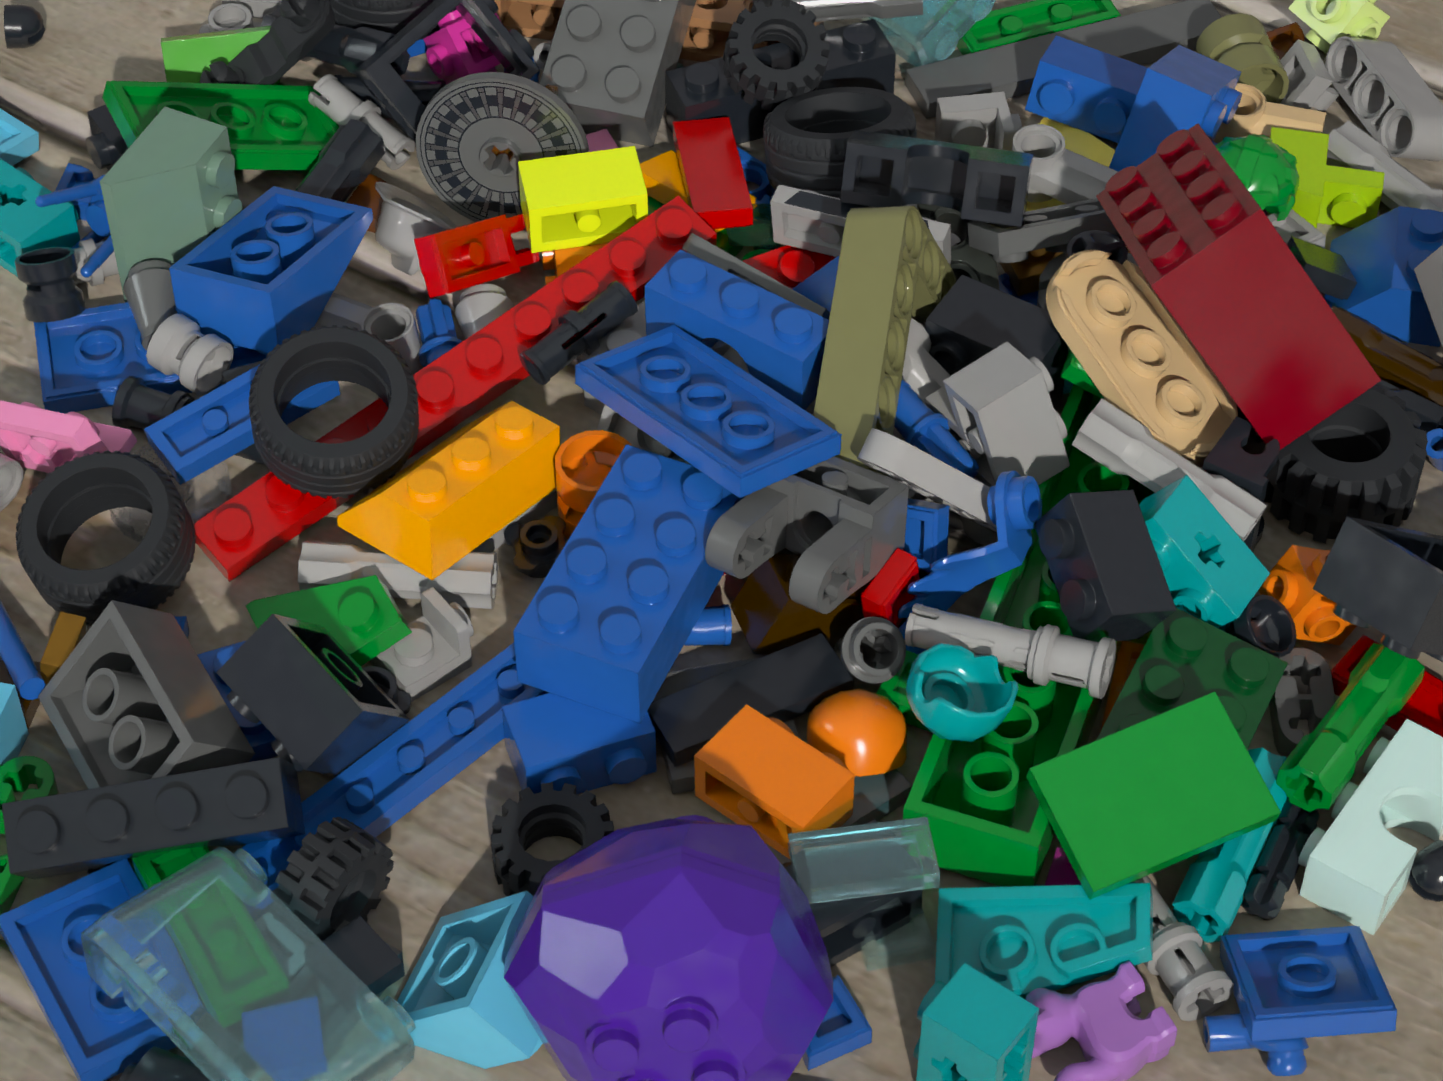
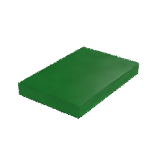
[1026,692,1281,900]

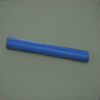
[0,599,46,700]

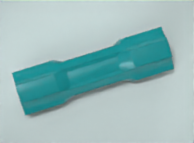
[1172,747,1289,943]

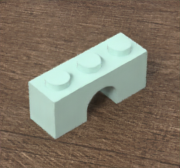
[1298,719,1443,935]

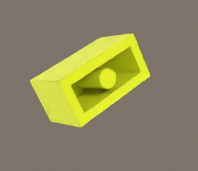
[518,146,648,253]

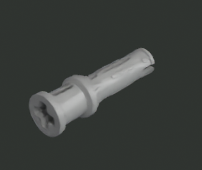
[905,603,1116,699]
[1131,876,1234,1021]

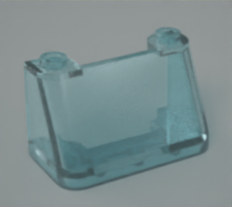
[81,846,416,1081]

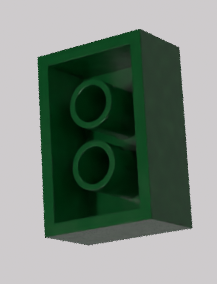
[1096,608,1288,749]

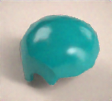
[906,643,1018,742]

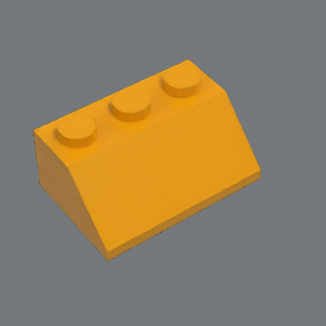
[337,401,560,580]

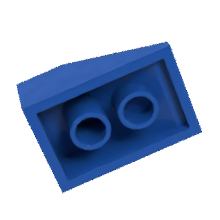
[169,186,373,355]

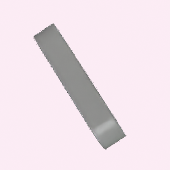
[857,428,997,533]

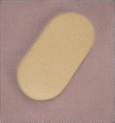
[1046,250,1238,467]

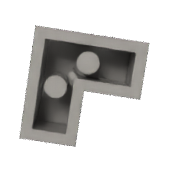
[925,342,1070,487]

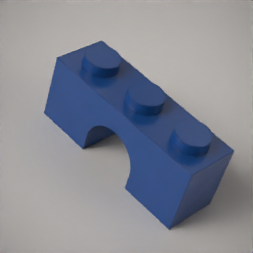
[645,249,829,410]

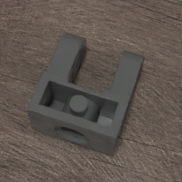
[705,456,909,614]

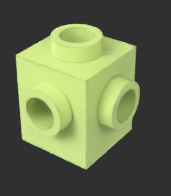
[1288,0,1390,54]

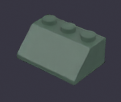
[100,107,242,302]

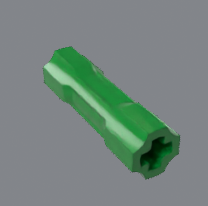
[1276,643,1425,813]

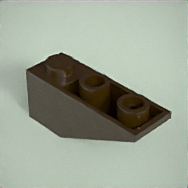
[730,553,928,655]

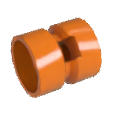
[555,430,632,540]

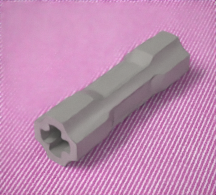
[1326,120,1443,212]
[1072,399,1268,542]
[298,541,498,609]

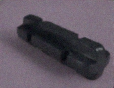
[1242,801,1320,920]

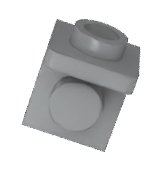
[934,92,1022,151]
[371,587,474,702]

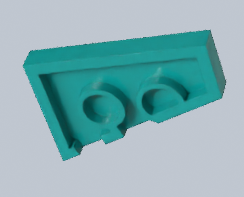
[935,883,1153,1000]

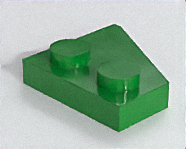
[245,575,412,666]

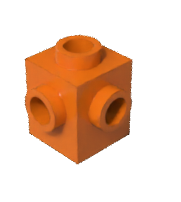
[1258,545,1357,645]

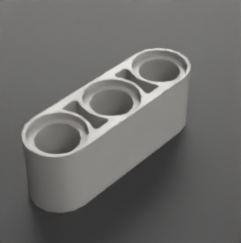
[1325,36,1443,161]

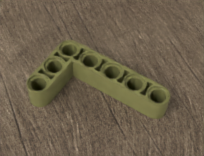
[813,206,956,476]

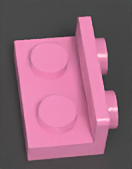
[0,400,137,473]

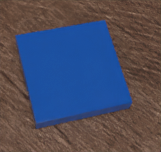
[1220,926,1397,1042]

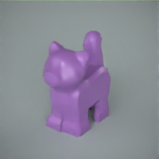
[1026,961,1177,1081]

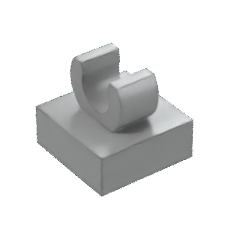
[1280,39,1340,111]

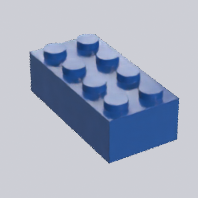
[513,444,745,723]

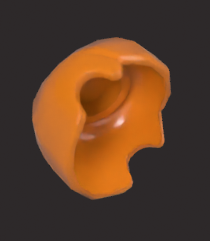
[806,689,907,777]

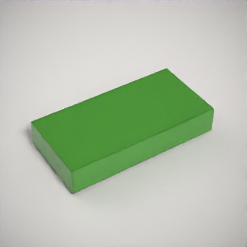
[161,26,280,85]

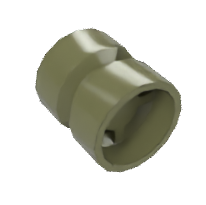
[1195,13,1289,104]

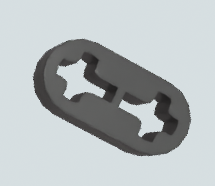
[1269,647,1336,757]

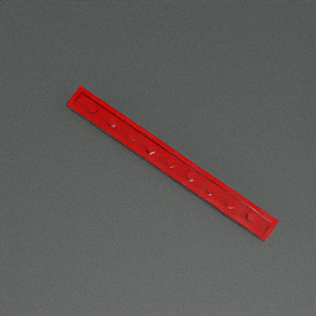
[193,195,717,582]

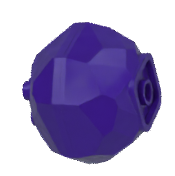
[504,815,833,1081]

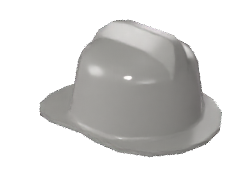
[375,182,457,275]

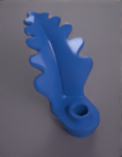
[898,471,1042,654]

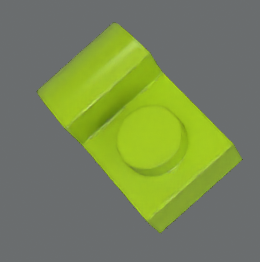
[1265,127,1384,228]

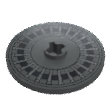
[416,72,589,229]

